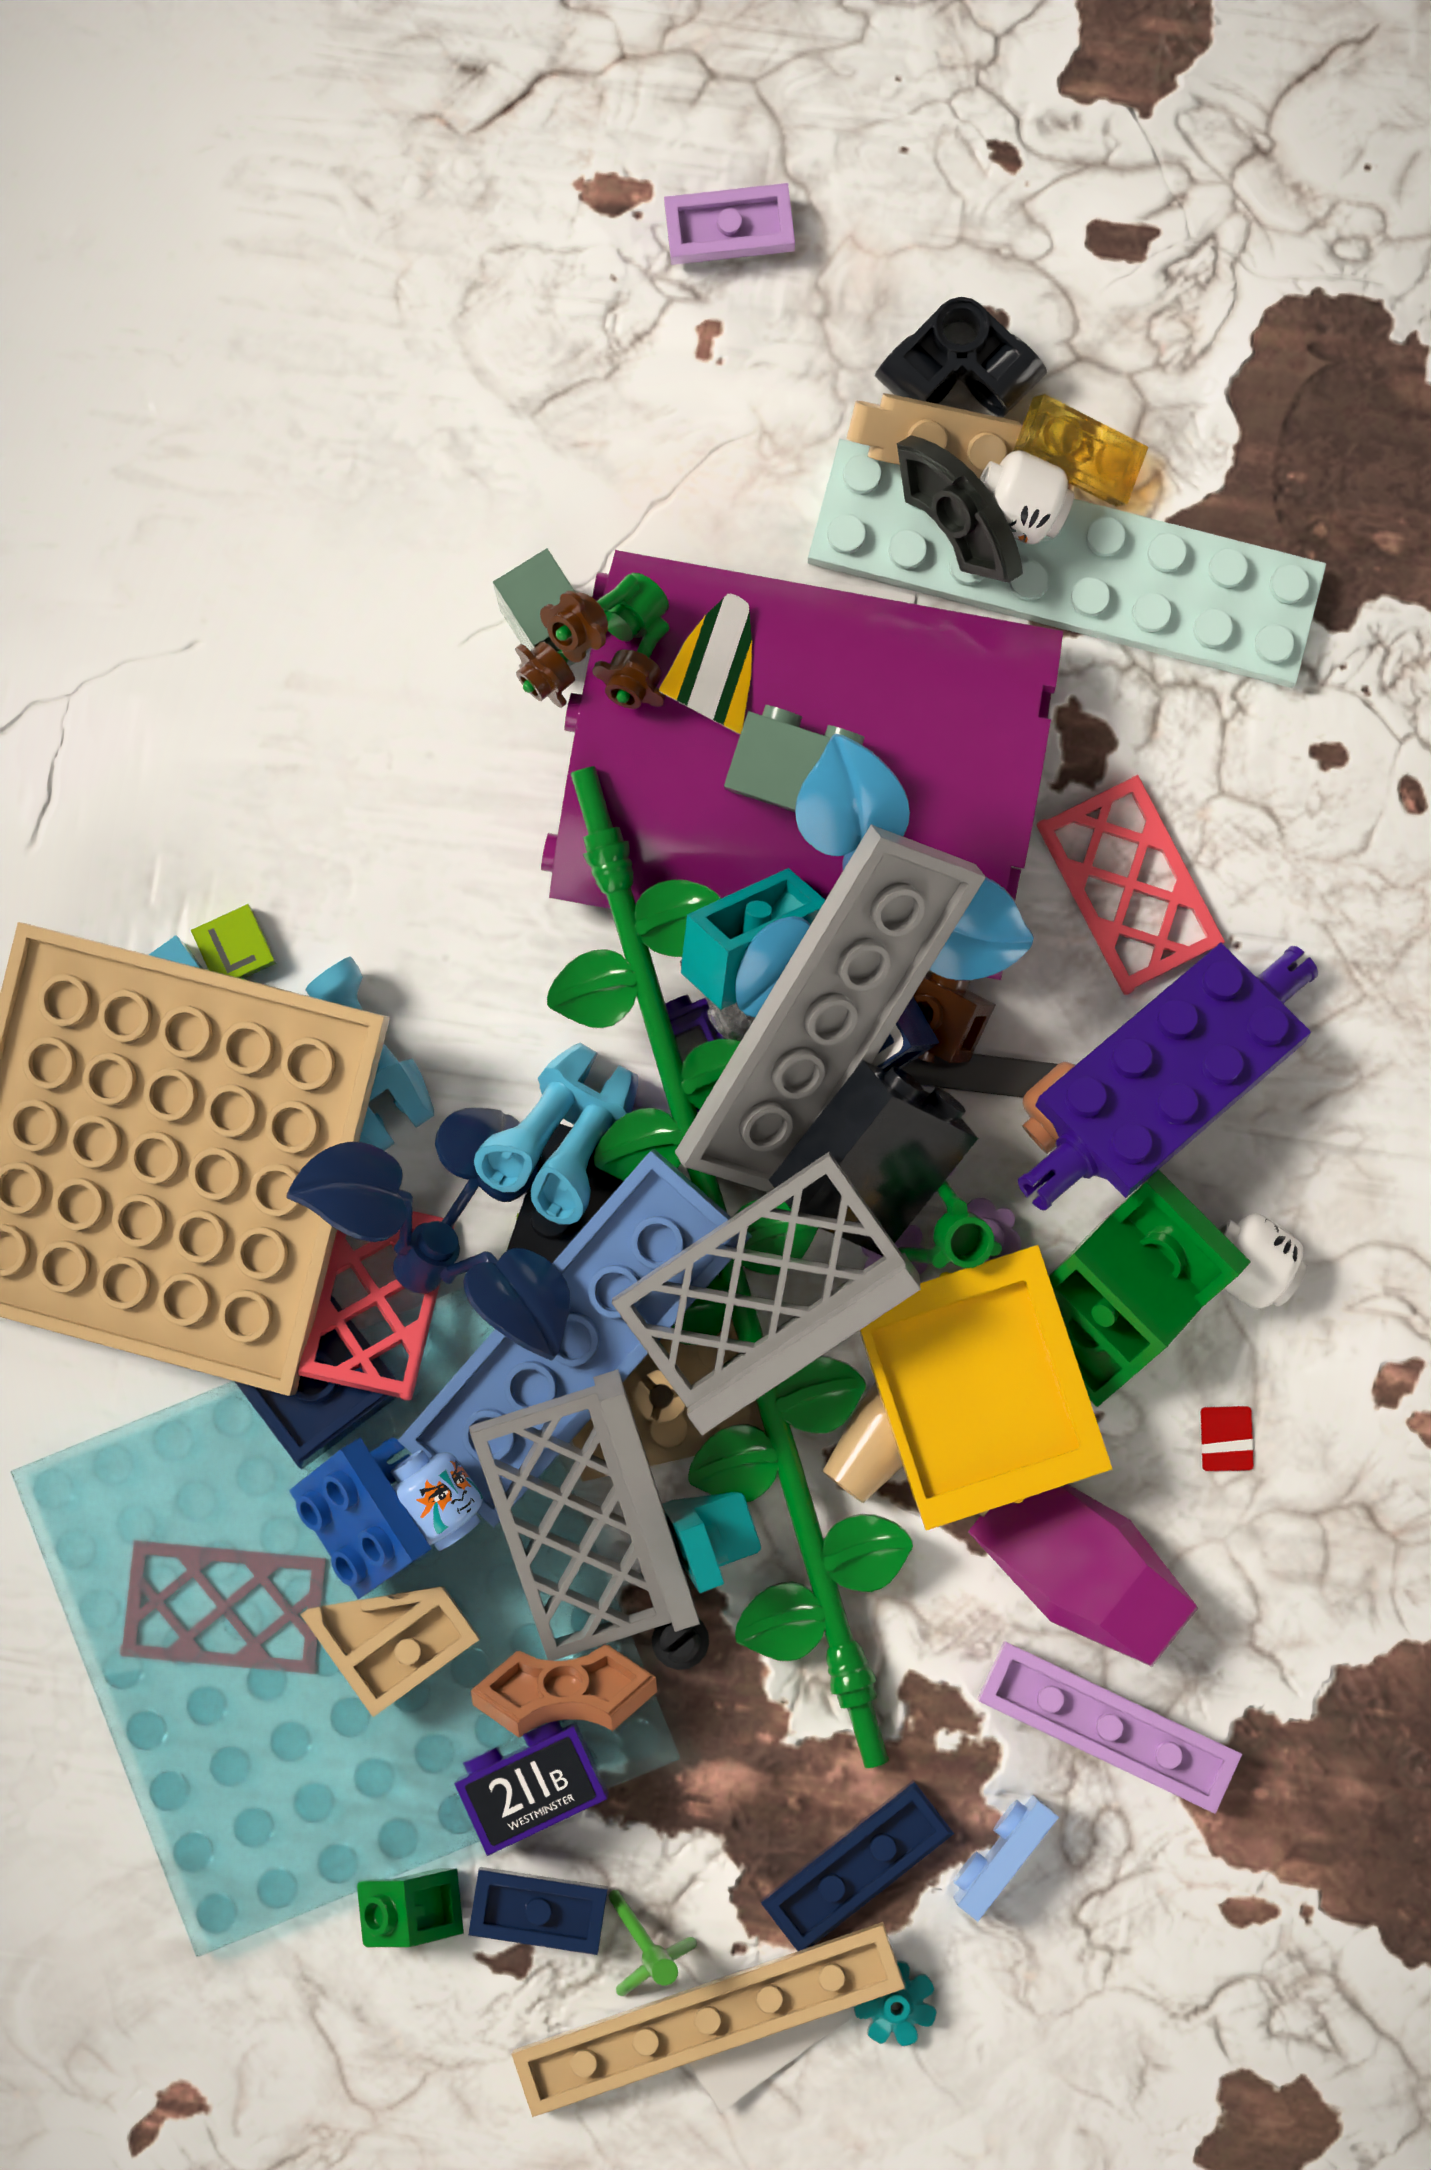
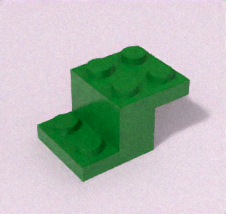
[1049,1170,1251,1407]

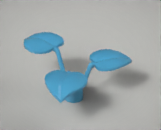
[735,734,1034,1017]

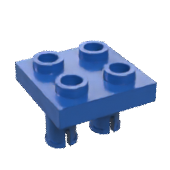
[288,1437,432,1599]

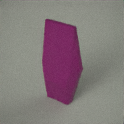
[968,1484,1198,1667]

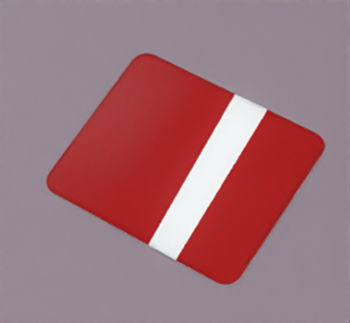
[1200,1406,1254,1471]

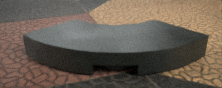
[897,435,1023,583]

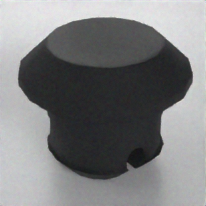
[652,1618,709,1670]

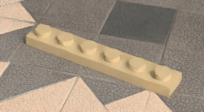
[511,1922,905,2117]

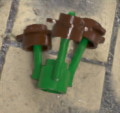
[515,573,670,709]

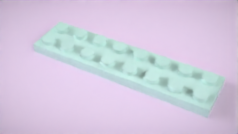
[807,439,1326,688]

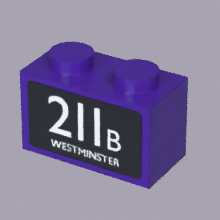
[454,1721,609,1856]

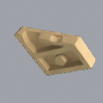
[300,1586,481,1717]

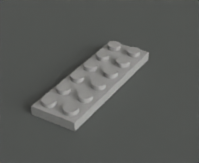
[675,825,986,1192]

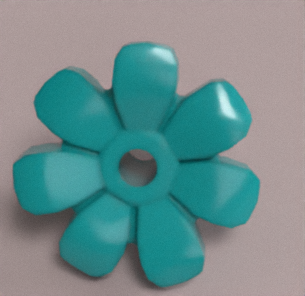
[854,1960,937,2046]

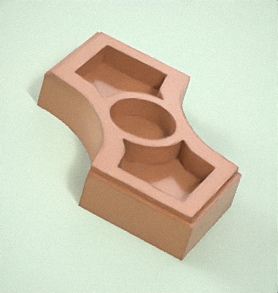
[471,1644,657,1738]

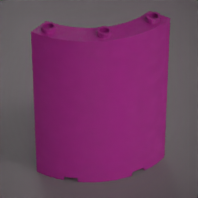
[541,550,1063,980]

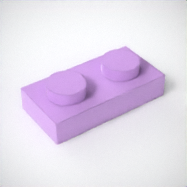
[664,183,795,265]

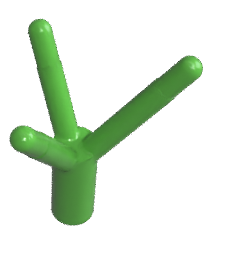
[608,1890,697,1996]

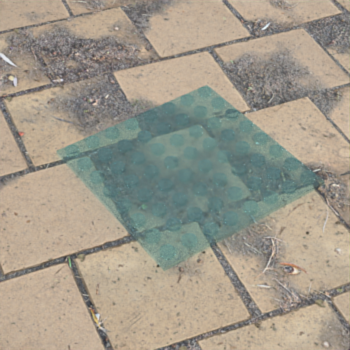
[10,1288,681,1957]

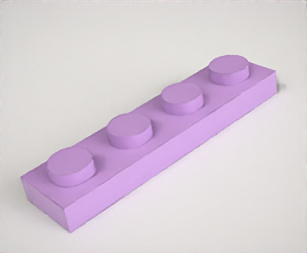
[977,1641,1242,1814]

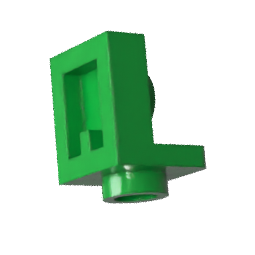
[357,1868,464,1948]

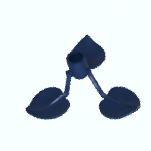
[286,1108,570,1361]

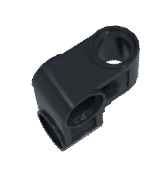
[874,297,1047,418]

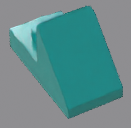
[662,1492,761,1593]

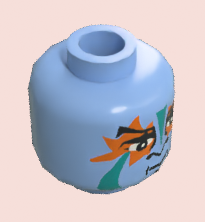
[390,1449,483,1551]

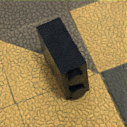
[769,1060,979,1256]

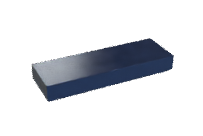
[760,1780,954,1951]

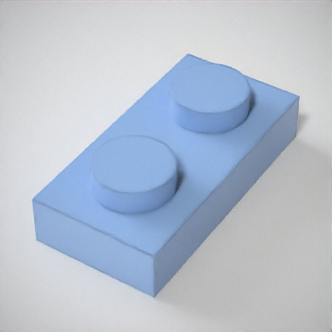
[953,1795,1059,1922]

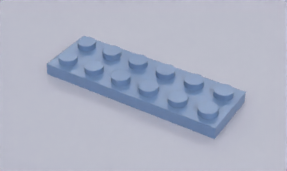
[398,1149,752,1528]

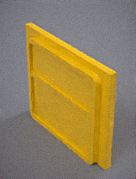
[860,1245,1112,1531]

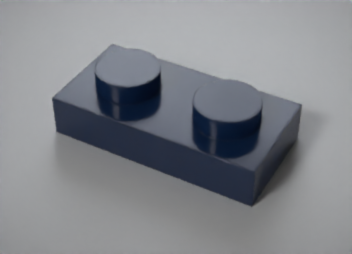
[468,1867,608,1955]

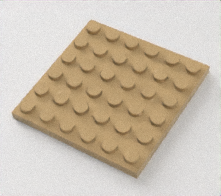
[0,922,390,1396]

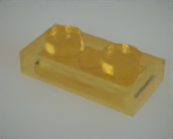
[1013,394,1148,507]

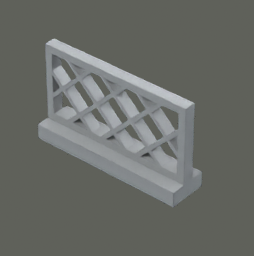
[612,1152,921,1435]
[469,1369,700,1661]

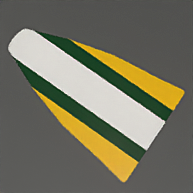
[659,594,752,734]

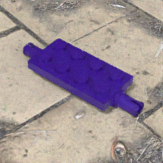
[1018,942,1318,1211]

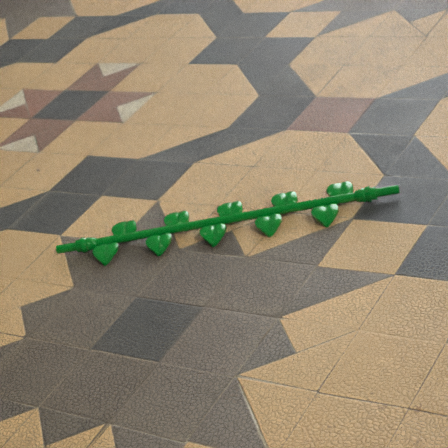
[547,766,913,1768]

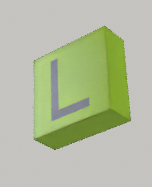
[190,904,277,979]

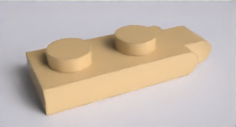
[847,393,1023,479]

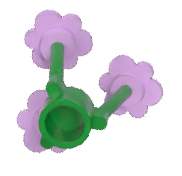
[861,1168,1021,1274]

